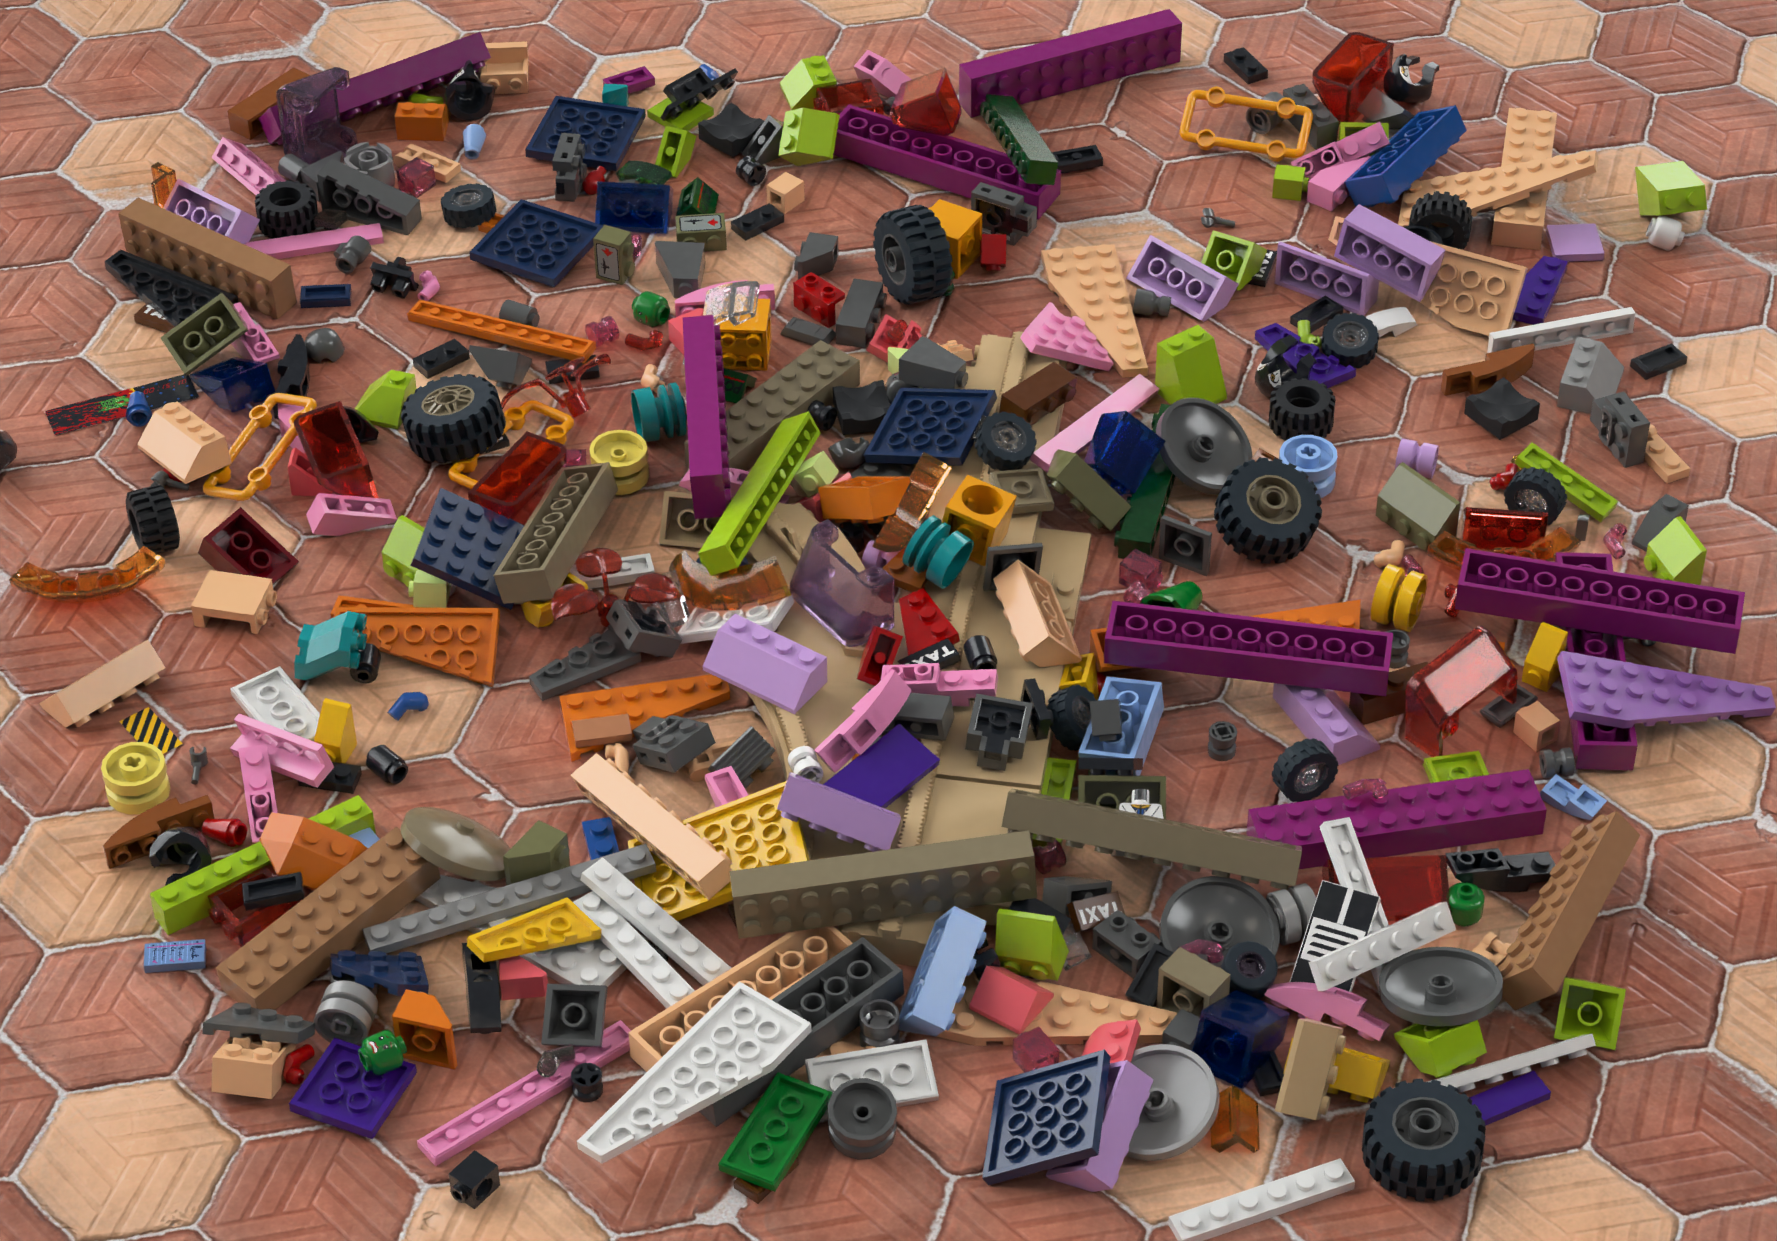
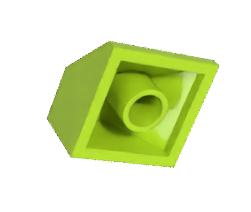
[355,370,417,430]
[1554,976,1626,1050]

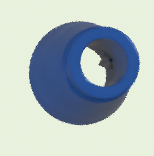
[126,391,152,427]

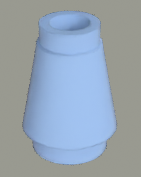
[463,124,486,159]

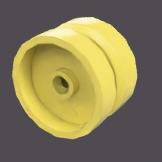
[589,430,649,495]
[101,742,170,814]

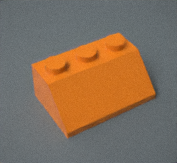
[818,476,910,524]

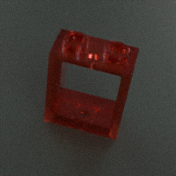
[813,79,884,115]
[208,863,300,947]

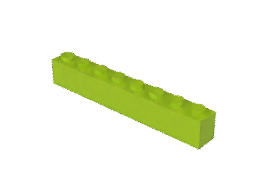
[150,795,376,935]

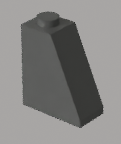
[655,241,706,298]
[899,336,968,389]

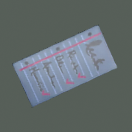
[144,939,206,973]

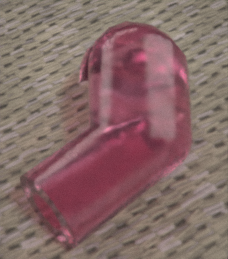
[1603,523,1627,559]

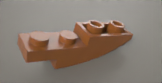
[1441,343,1535,396]
[103,795,215,869]

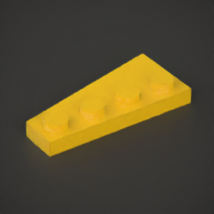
[467,897,602,962]

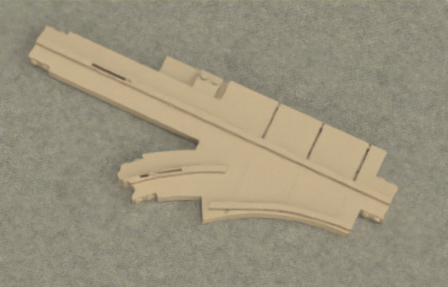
[745,331,1091,967]

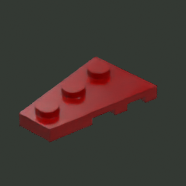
[899,588,960,656]

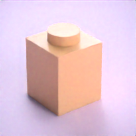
[767,172,805,214]
[1513,701,1560,752]

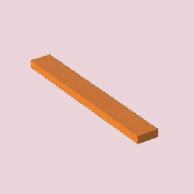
[407,299,596,363]

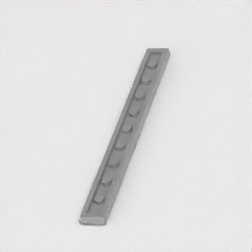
[362,844,656,953]

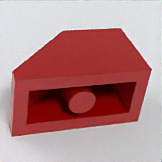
[981,234,1007,271]
[856,626,903,686]

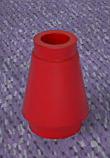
[202,818,247,847]

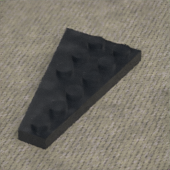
[105,249,238,326]

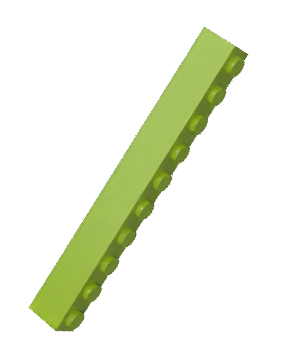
[698,411,821,576]

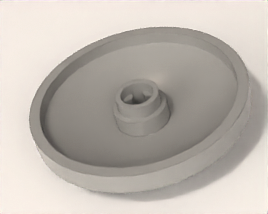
[1126,1044,1219,1161]

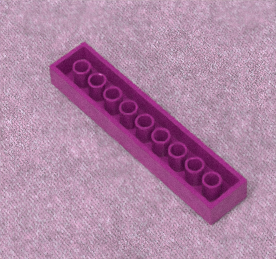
[959,9,1182,118]
[259,32,491,146]
[833,104,1061,220]
[682,315,731,519]
[1455,548,1745,654]
[1555,552,1638,770]
[1104,601,1393,696]
[1246,769,1547,869]

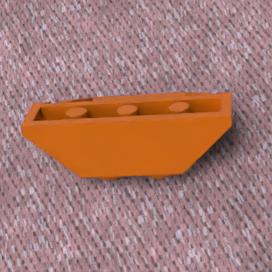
[259,812,368,890]

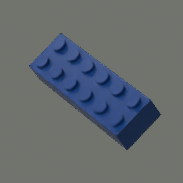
[1345,105,1467,208]

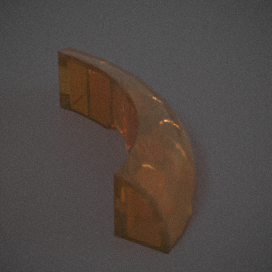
[872,452,952,552]
[1427,526,1581,571]
[9,546,165,604]
[668,550,792,611]

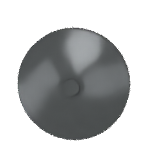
[1156,398,1253,495]
[1159,876,1280,979]
[1379,947,1503,1026]

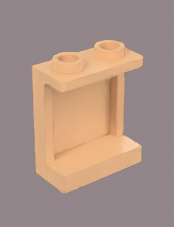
[480,42,529,94]
[191,570,277,634]

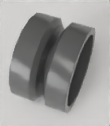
[828,1078,897,1160]

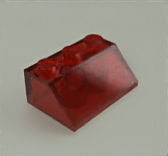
[1461,507,1548,557]

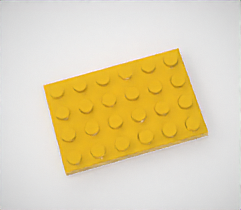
[628,781,809,921]

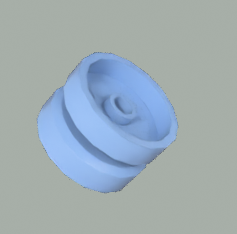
[1279,435,1338,498]

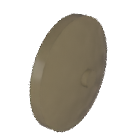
[400,807,510,881]

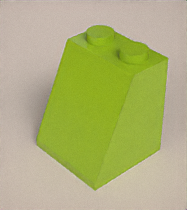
[1635,161,1707,216]
[1155,325,1227,405]

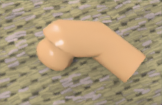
[641,364,665,394]

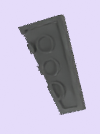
[529,624,642,701]

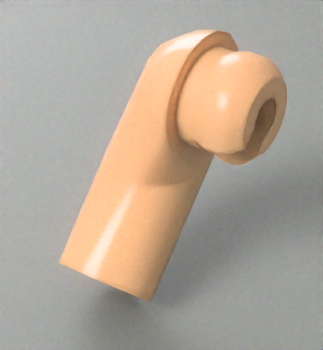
[1374,540,1405,568]
[605,743,629,774]

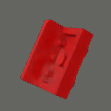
[793,272,845,328]

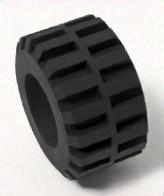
[255,180,319,239]
[1409,191,1473,249]
[1269,378,1336,441]
[126,484,180,557]

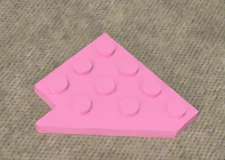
[1020,302,1114,371]

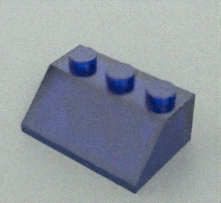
[595,181,674,234]

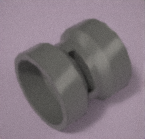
[1387,629,1410,669]
[1207,721,1237,761]
[1539,747,1575,778]

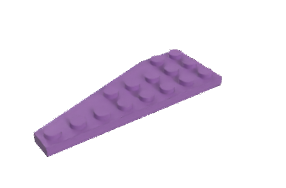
[1557,651,1776,728]

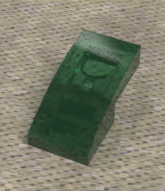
[616,161,672,189]

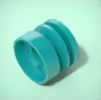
[631,382,687,442]
[902,515,974,589]

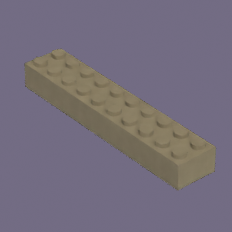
[1001,788,1302,890]
[729,830,1037,939]

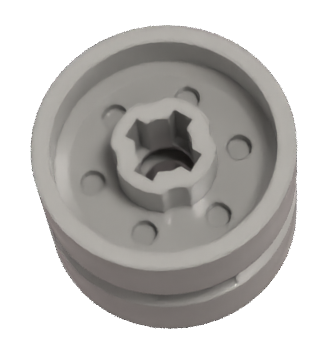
[1266,883,1316,945]
[314,981,379,1045]

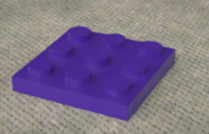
[289,1038,417,1139]

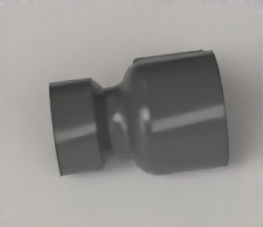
[334,235,371,274]
[1133,288,1172,317]

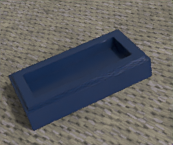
[300,284,352,308]

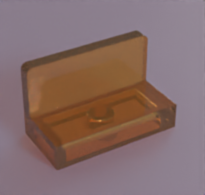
[151,162,177,208]
[1210,1085,1260,1153]

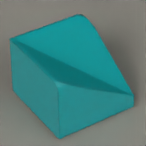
[602,84,629,106]

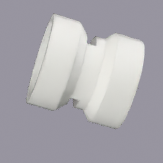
[788,746,823,783]

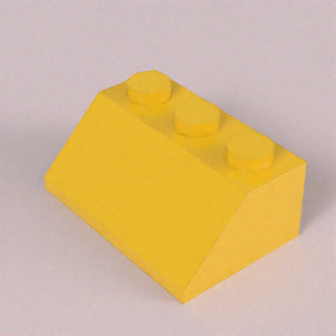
[1283,1037,1391,1103]

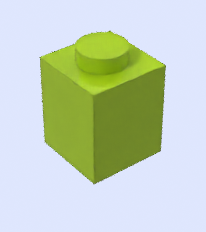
[1272,164,1309,201]

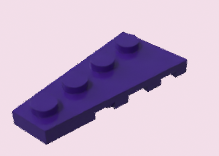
[1512,256,1568,325]
[1255,323,1356,388]

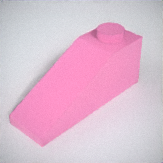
[306,493,397,536]

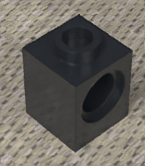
[449,1150,500,1209]

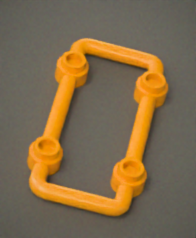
[1179,86,1313,162]
[203,393,317,501]
[448,400,574,497]

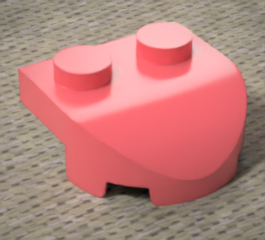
[866,314,922,363]
[1082,1019,1141,1063]

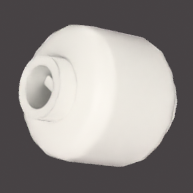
[1646,215,1685,251]

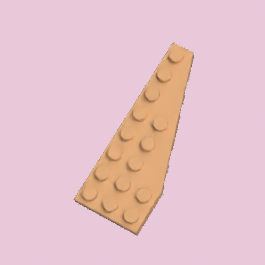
[1398,150,1598,227]
[1328,216,1528,337]
[1041,244,1148,378]
[936,971,1177,1046]

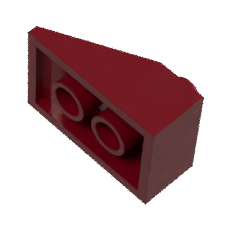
[198,507,299,585]

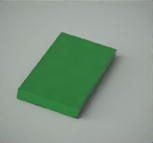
[718,1072,833,1192]

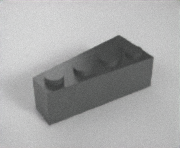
[317,158,422,235]

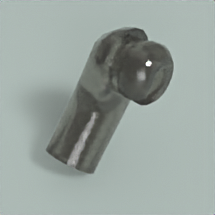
[537,1044,576,1077]

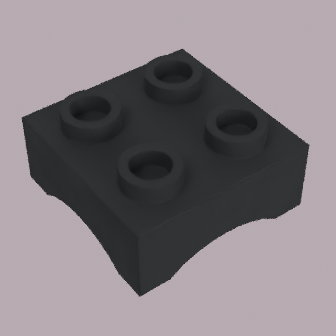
[698,103,764,157]
[1464,378,1540,440]
[833,380,890,435]

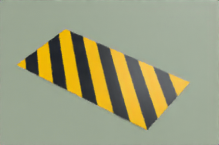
[119,707,183,754]

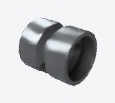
[1246,92,1285,134]
[859,999,900,1048]

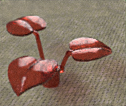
[501,354,611,419]
[551,548,681,627]

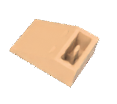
[212,1034,297,1099]

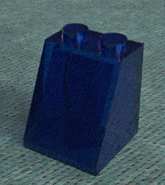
[1084,411,1166,496]
[1192,990,1290,1089]

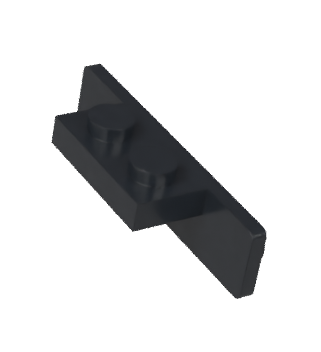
[660,67,738,121]

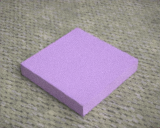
[1546,223,1604,262]

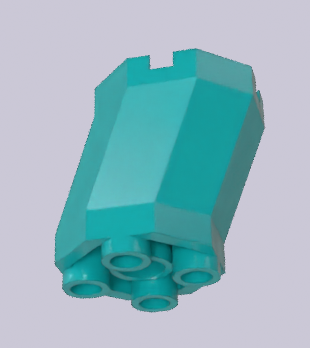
[294,611,367,681]

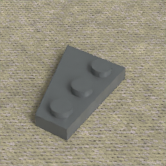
[202,1003,315,1044]

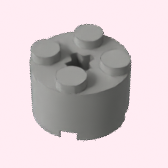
[344,142,395,187]

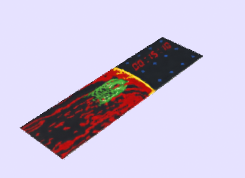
[45,374,199,436]

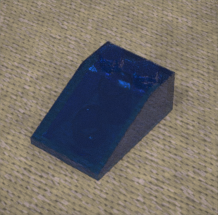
[190,357,275,412]

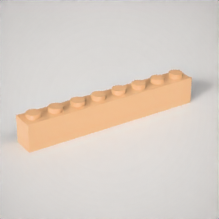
[571,753,732,900]

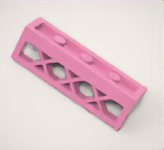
[212,137,286,195]
[230,714,334,787]

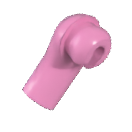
[418,270,440,301]

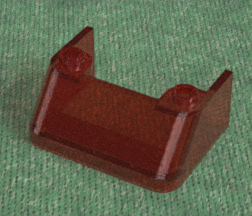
[1405,626,1518,757]

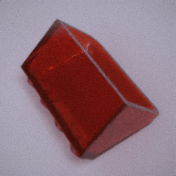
[1312,32,1394,127]
[889,67,962,136]
[294,401,379,498]
[468,431,567,520]
[1322,855,1451,923]

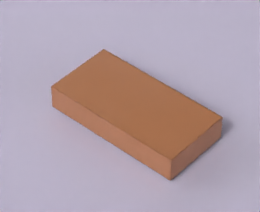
[572,714,632,748]

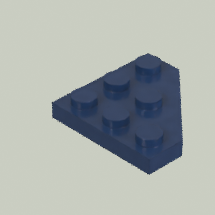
[330,950,429,996]

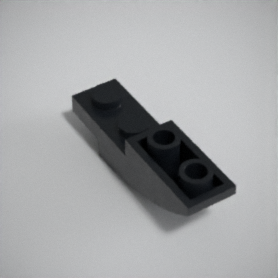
[271,334,310,419]
[1444,848,1556,892]
[462,943,501,1034]

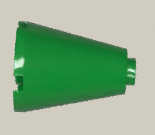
[1139,581,1203,610]

